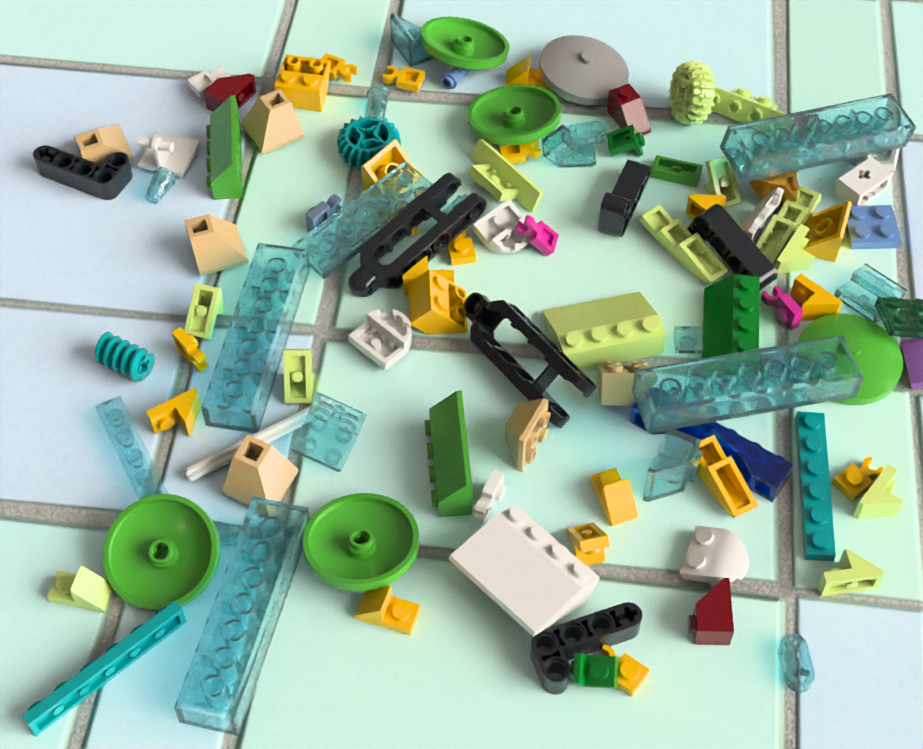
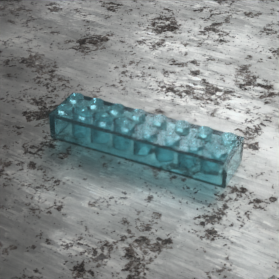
[720,93,917,183]
[201,243,310,433]
[632,335,864,433]
[174,496,310,736]

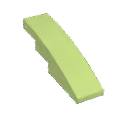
[756,185,821,266]
[639,204,729,285]

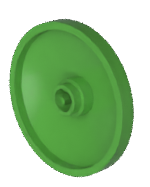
[420,17,509,70]
[467,84,561,145]
[795,314,903,405]
[303,493,420,591]
[103,494,220,611]

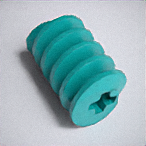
[94,332,155,382]

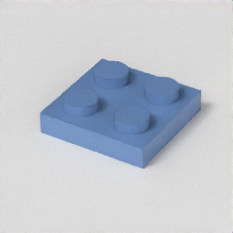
[845,205,902,249]

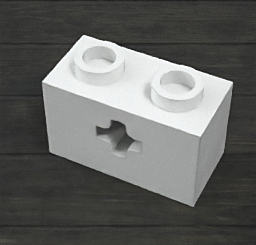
[833,157,893,206]

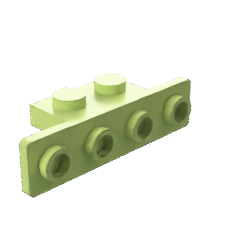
[711,87,793,139]
[469,139,543,212]

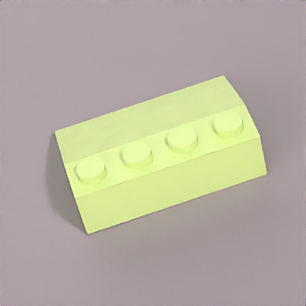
[542,292,667,370]

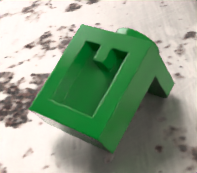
[607,124,645,157]
[570,653,619,689]

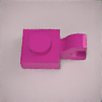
[515,215,559,256]
[761,286,803,331]

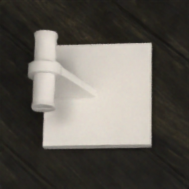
[137,132,200,177]

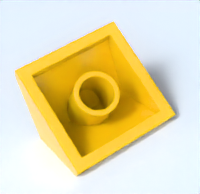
[361,139,422,206]
[804,201,852,262]

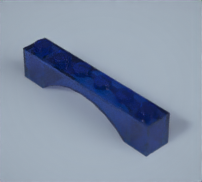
[629,386,793,503]

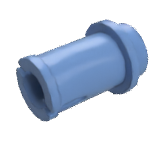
[440,66,467,89]

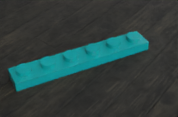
[795,411,836,562]
[22,601,187,736]

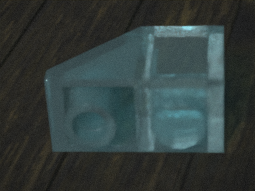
[542,124,596,168]

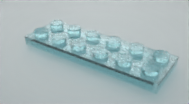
[291,161,433,279]

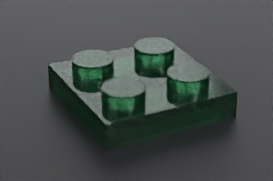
[875,297,923,338]

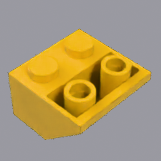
[274,55,331,112]
[408,269,468,335]

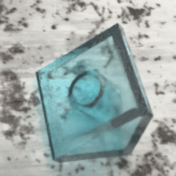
[390,13,435,67]

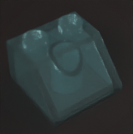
[642,427,703,502]

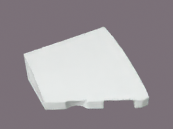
[741,187,784,242]

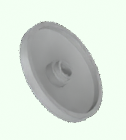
[538,35,629,105]

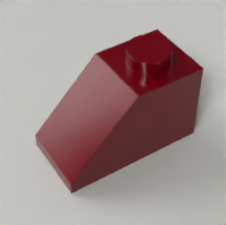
[203,74,256,112]
[607,83,651,135]
[688,578,734,645]

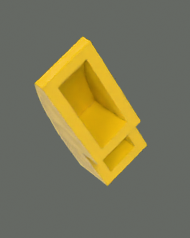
[684,435,759,518]

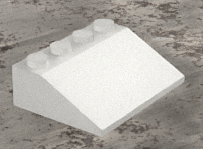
[448,505,600,637]

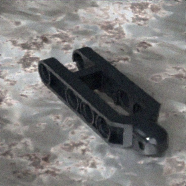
[348,173,487,297]
[463,292,597,428]

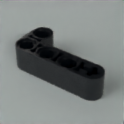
[33,145,133,200]
[598,159,652,237]
[687,204,778,291]
[530,602,643,695]

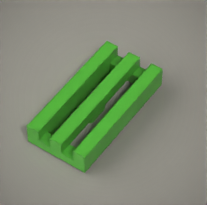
[650,155,703,188]

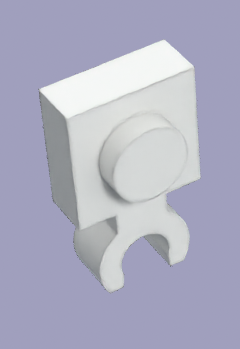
[187,65,230,99]
[473,470,506,523]

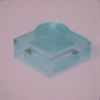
[673,326,703,353]

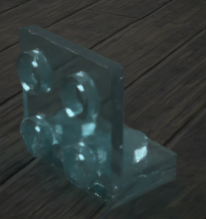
[291,391,367,472]

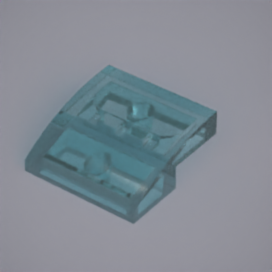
[834,264,908,324]

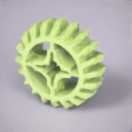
[668,61,716,125]

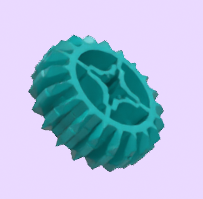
[337,114,401,170]

